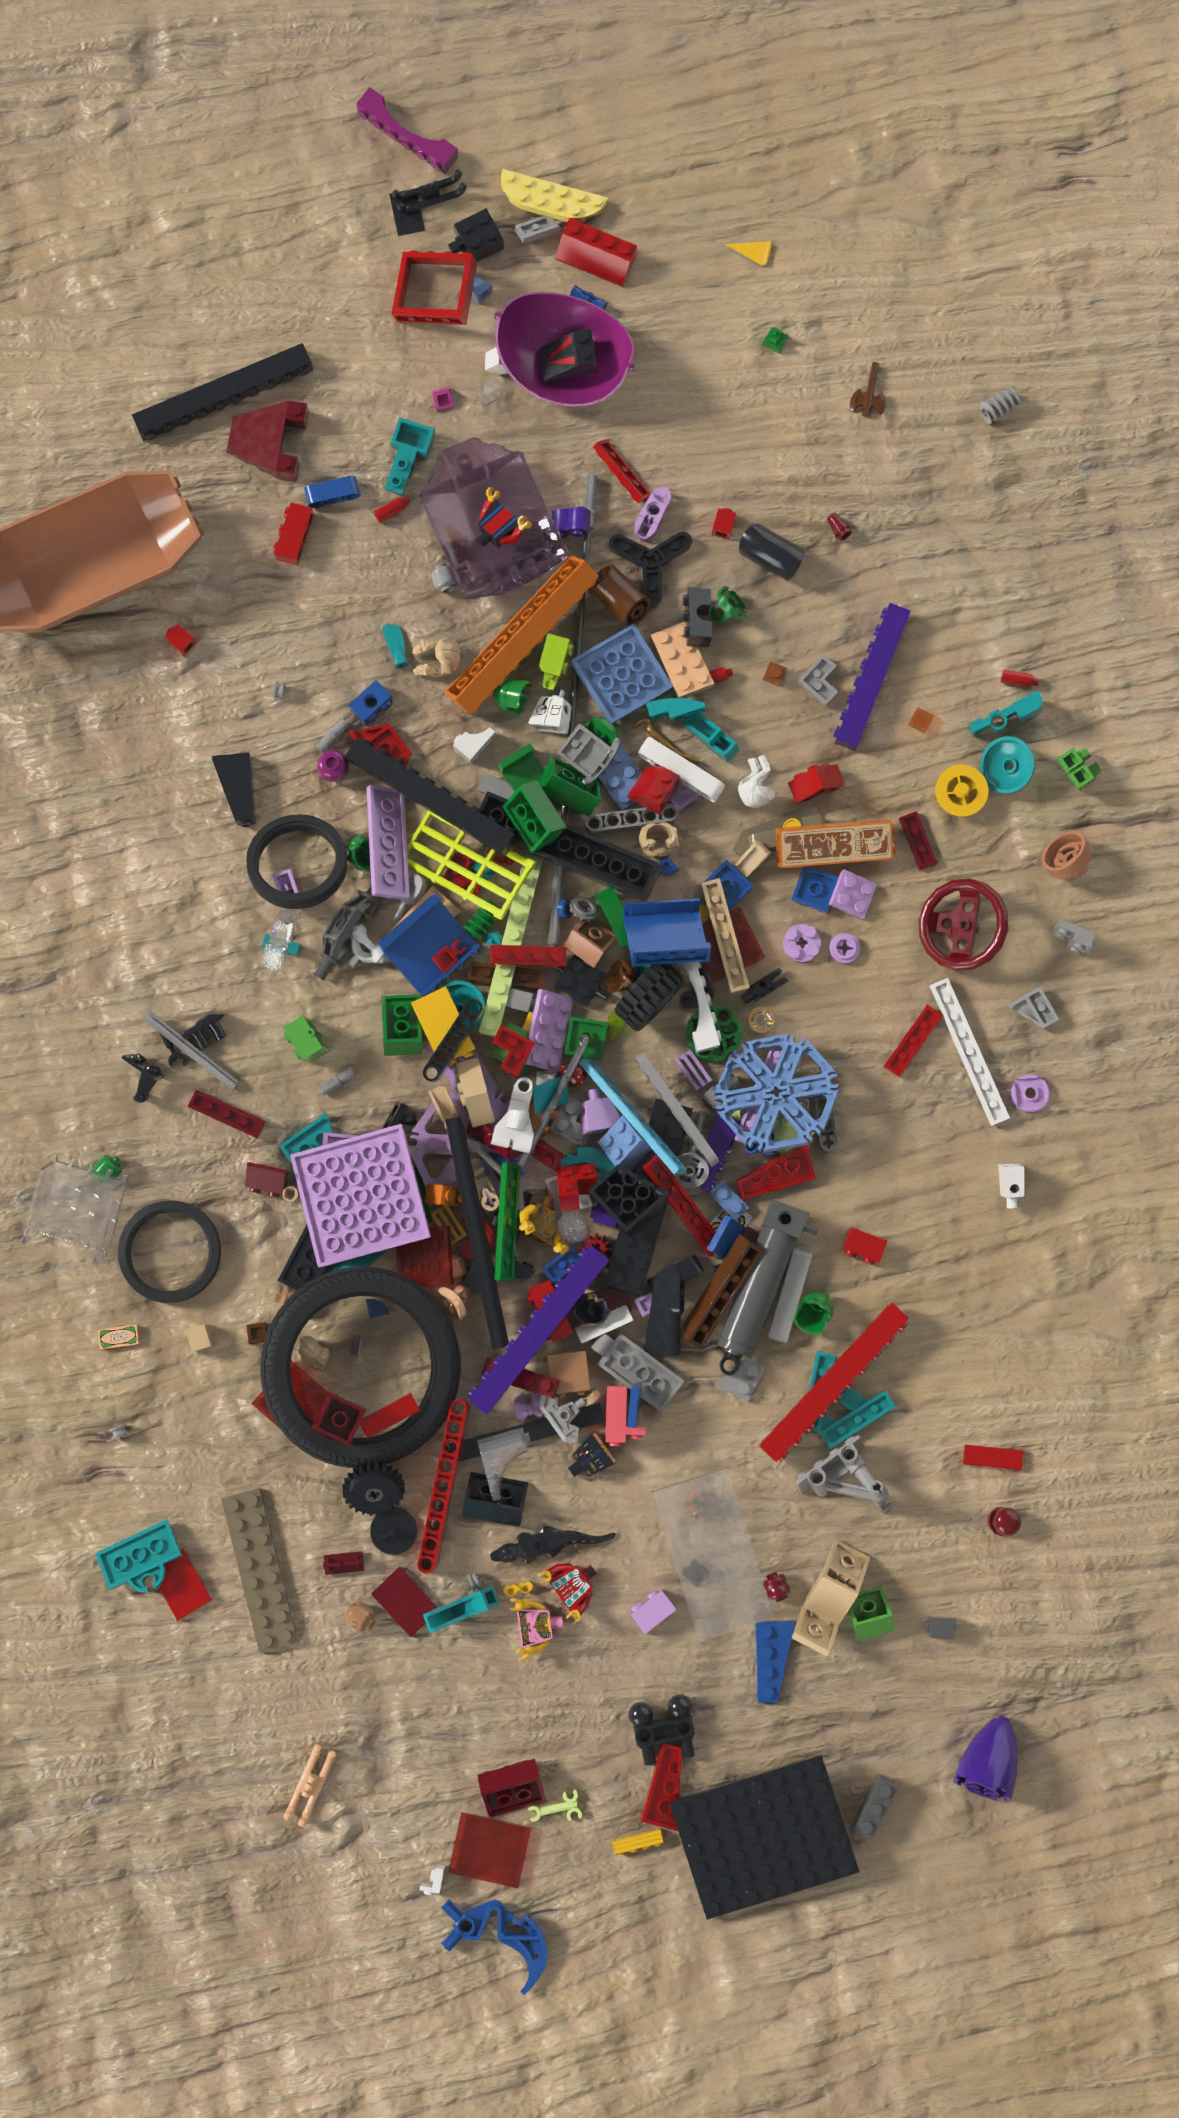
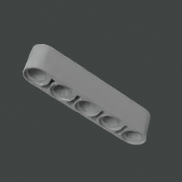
[586,804,678,835]
[767,1247,813,1343]

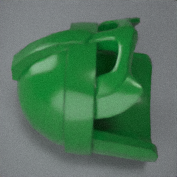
[493,678,532,716]
[793,1291,834,1335]

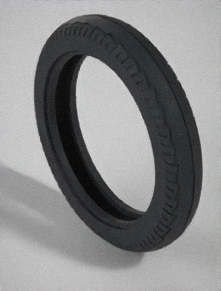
[260,1267,461,1468]

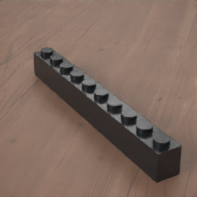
[131,343,313,441]
[345,738,517,857]

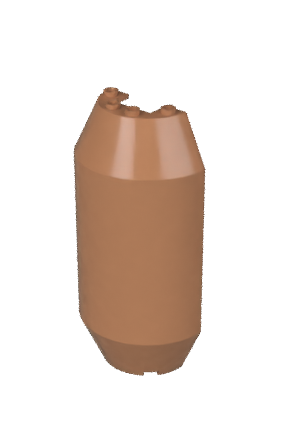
[0,471,204,633]

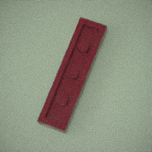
[188,1090,266,1139]
[481,1357,560,1399]

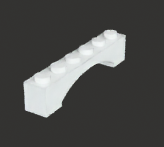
[677,962,722,1053]

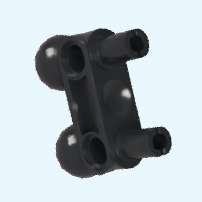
[628,1694,695,1766]

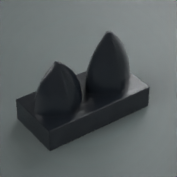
[382,1101,417,1129]

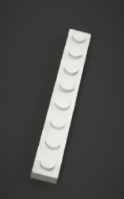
[929,978,1010,1126]

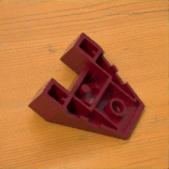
[226,401,309,482]

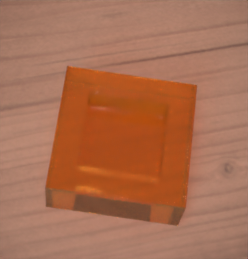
[908,707,934,734]

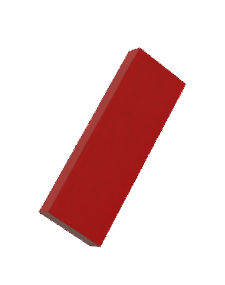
[360,1392,420,1439]
[962,1444,1023,1470]

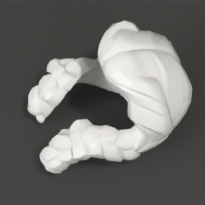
[738,755,775,808]

